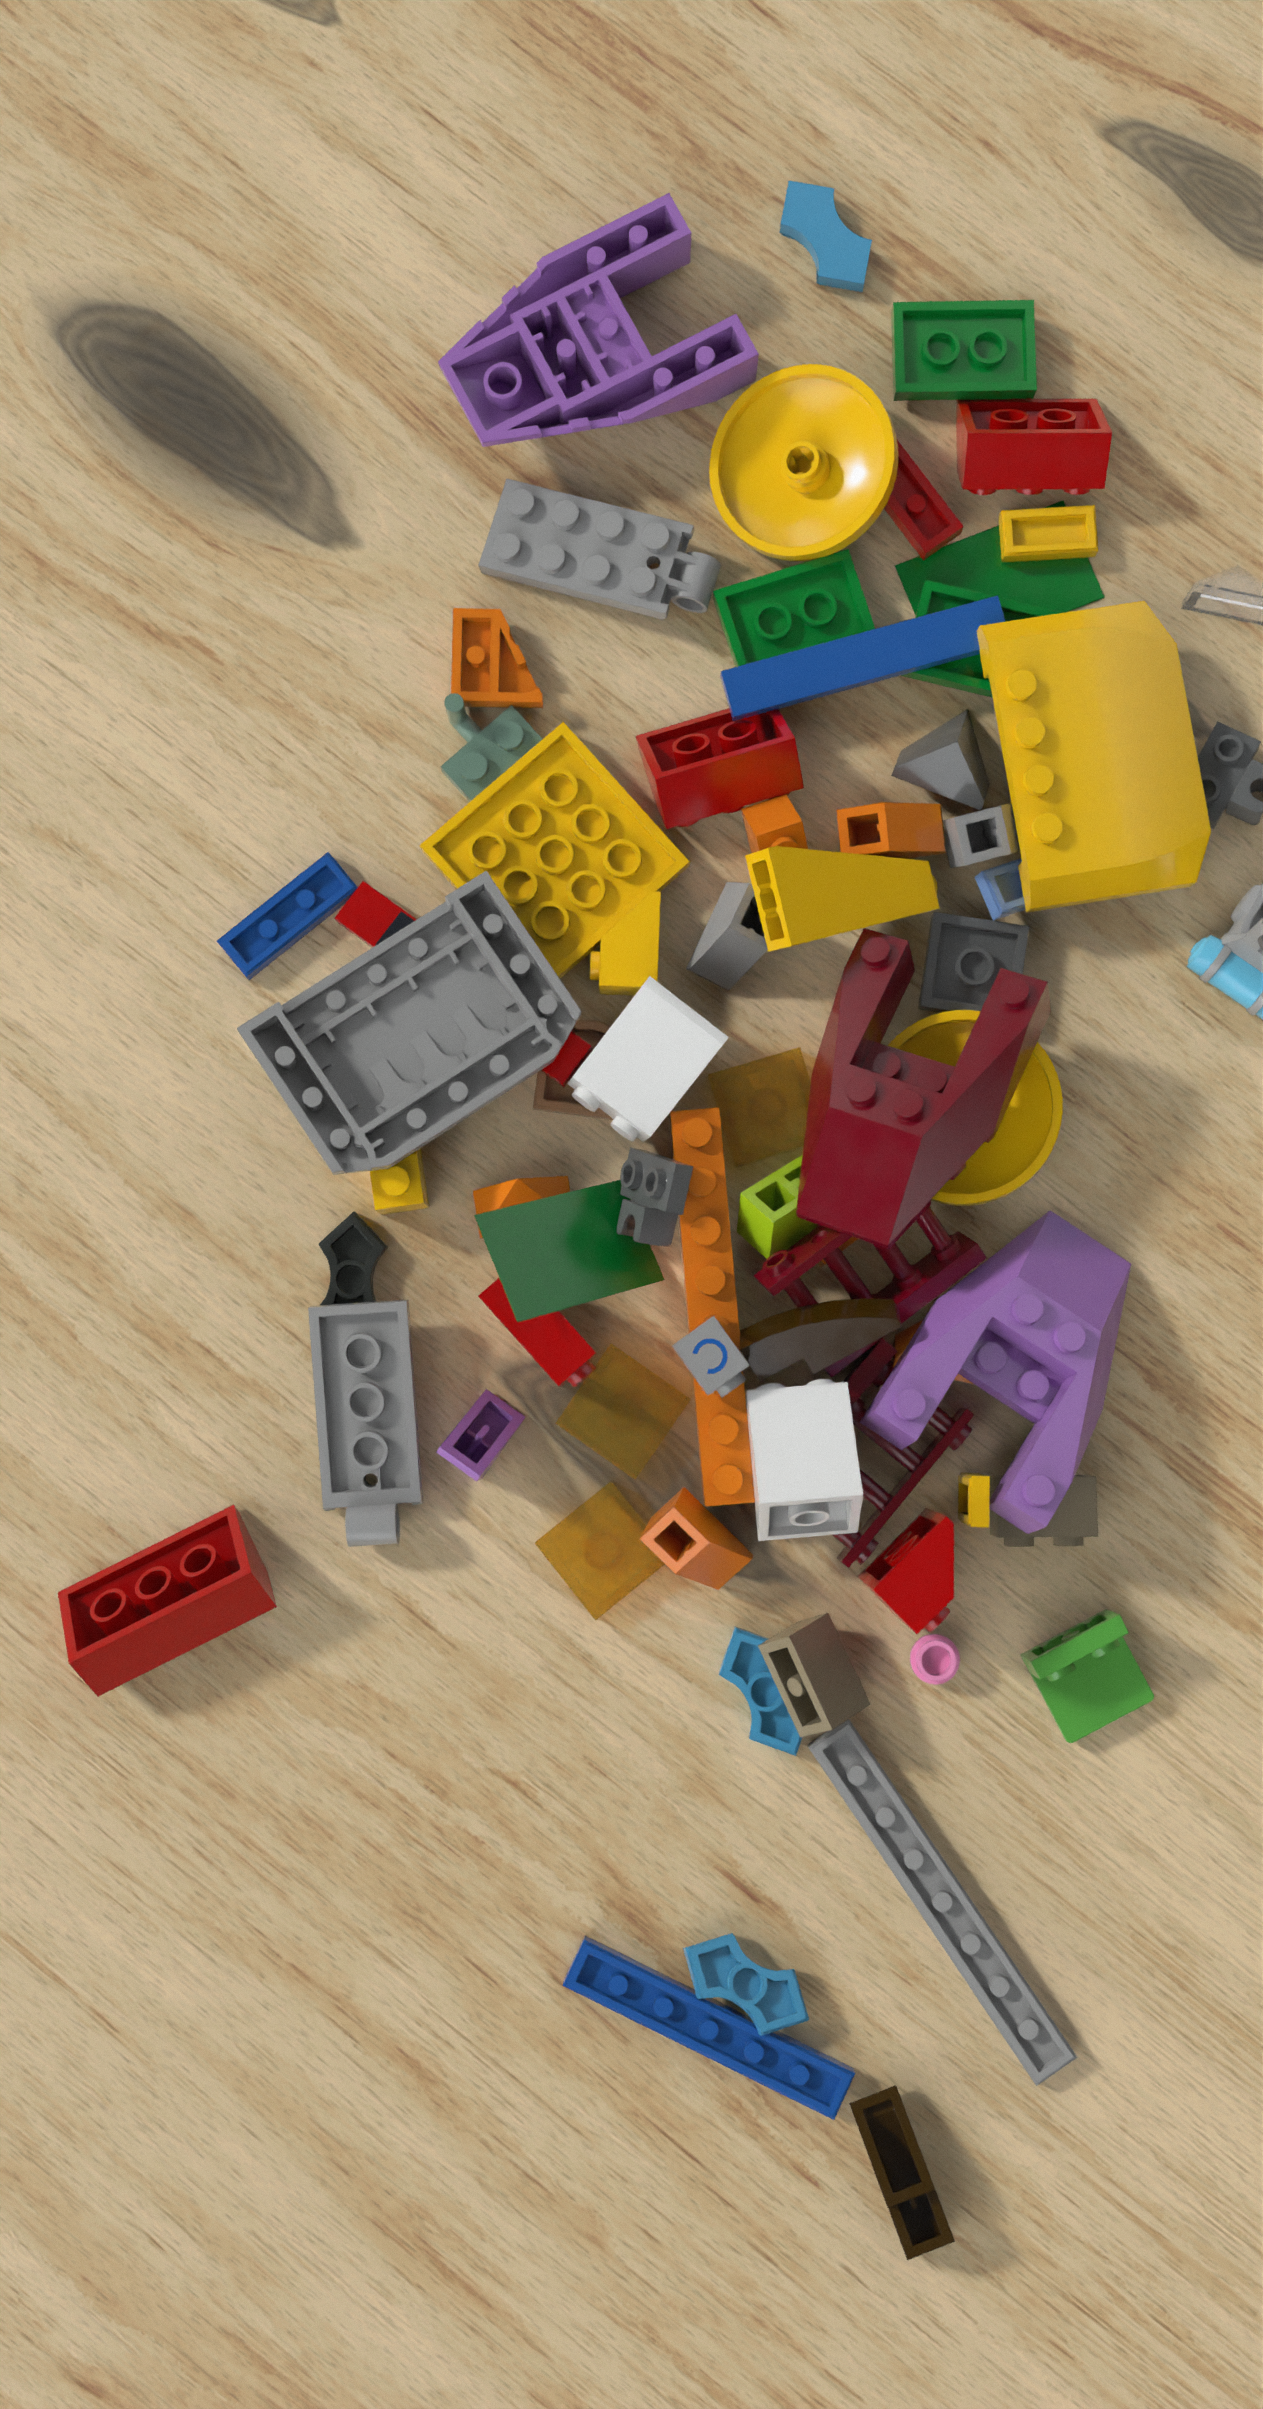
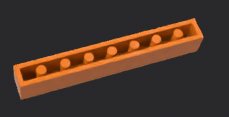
[670,1107,755,1507]

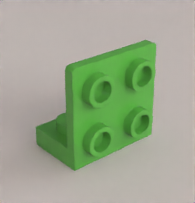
[1020,1609,1154,1743]

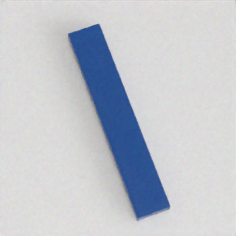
[720,595,1005,721]
[563,1936,855,2120]

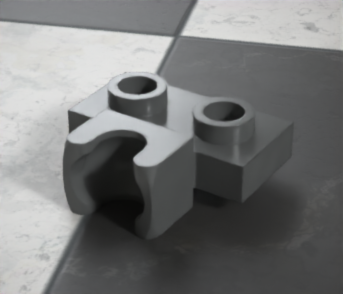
[1198,721,1263,829]
[617,1147,693,1247]

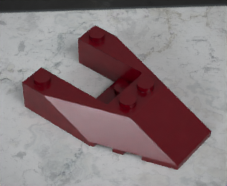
[796,928,1051,1249]

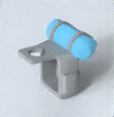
[1187,883,1263,1019]

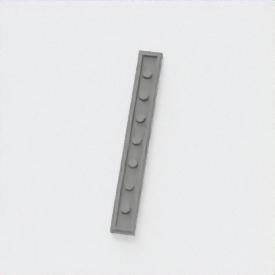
[807,1719,1077,2086]

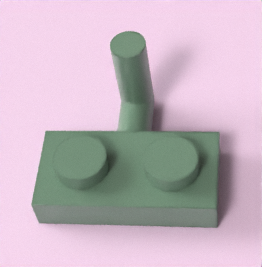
[440,693,542,802]

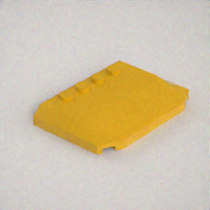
[977,601,1211,913]

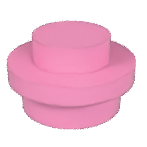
[910,1634,960,1685]

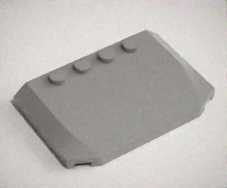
[237,871,582,1175]

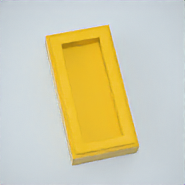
[998,505,1099,562]
[958,1472,990,1528]

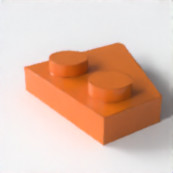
[451,608,543,708]

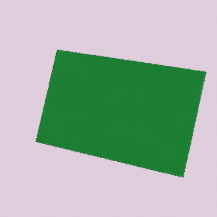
[895,500,1105,616]
[474,1180,665,1322]

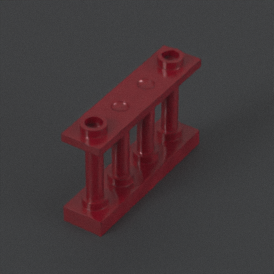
[753,1206,987,1377]
[832,1338,974,1568]

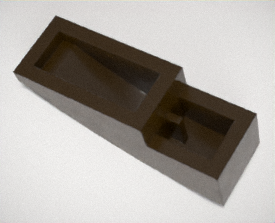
[740,1298,902,1382]
[849,2085,955,2260]

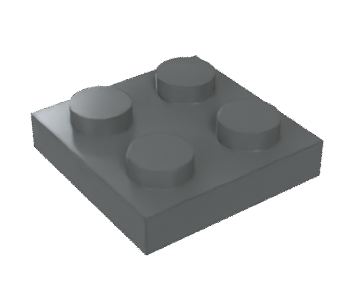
[918,912,1029,1013]

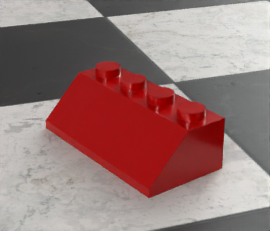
[58,1505,277,1697]

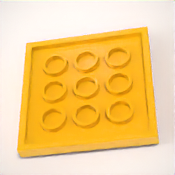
[419,722,690,979]

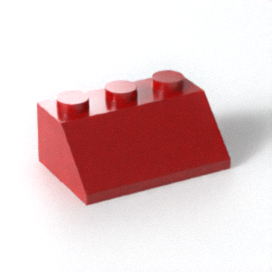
[956,398,1112,495]
[635,708,804,829]
[857,1508,954,1635]

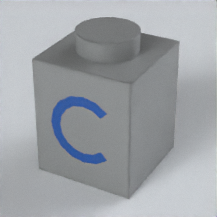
[672,1316,750,1397]

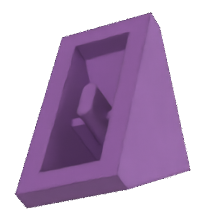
[436,1389,525,1481]

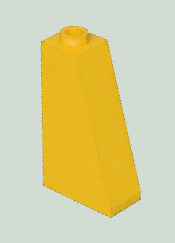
[745,846,940,952]

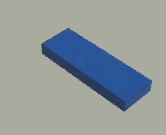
[217,852,358,980]

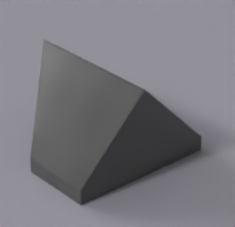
[891,709,989,810]

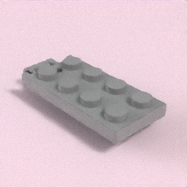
[478,479,721,620]
[308,1299,423,1547]

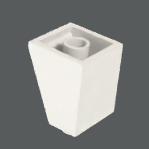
[567,976,729,1142]
[747,1379,863,1541]

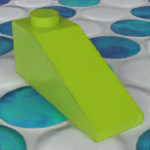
[737,1155,818,1259]

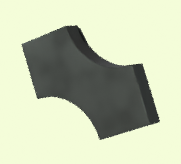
[319,1211,389,1306]

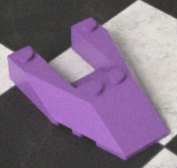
[438,193,759,447]
[860,1210,1131,1534]

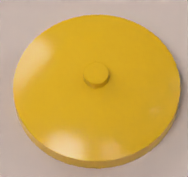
[709,364,898,561]
[888,1010,1063,1206]

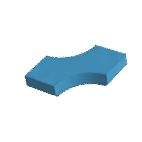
[779,181,872,292]
[718,1626,802,1756]
[683,1933,809,2035]

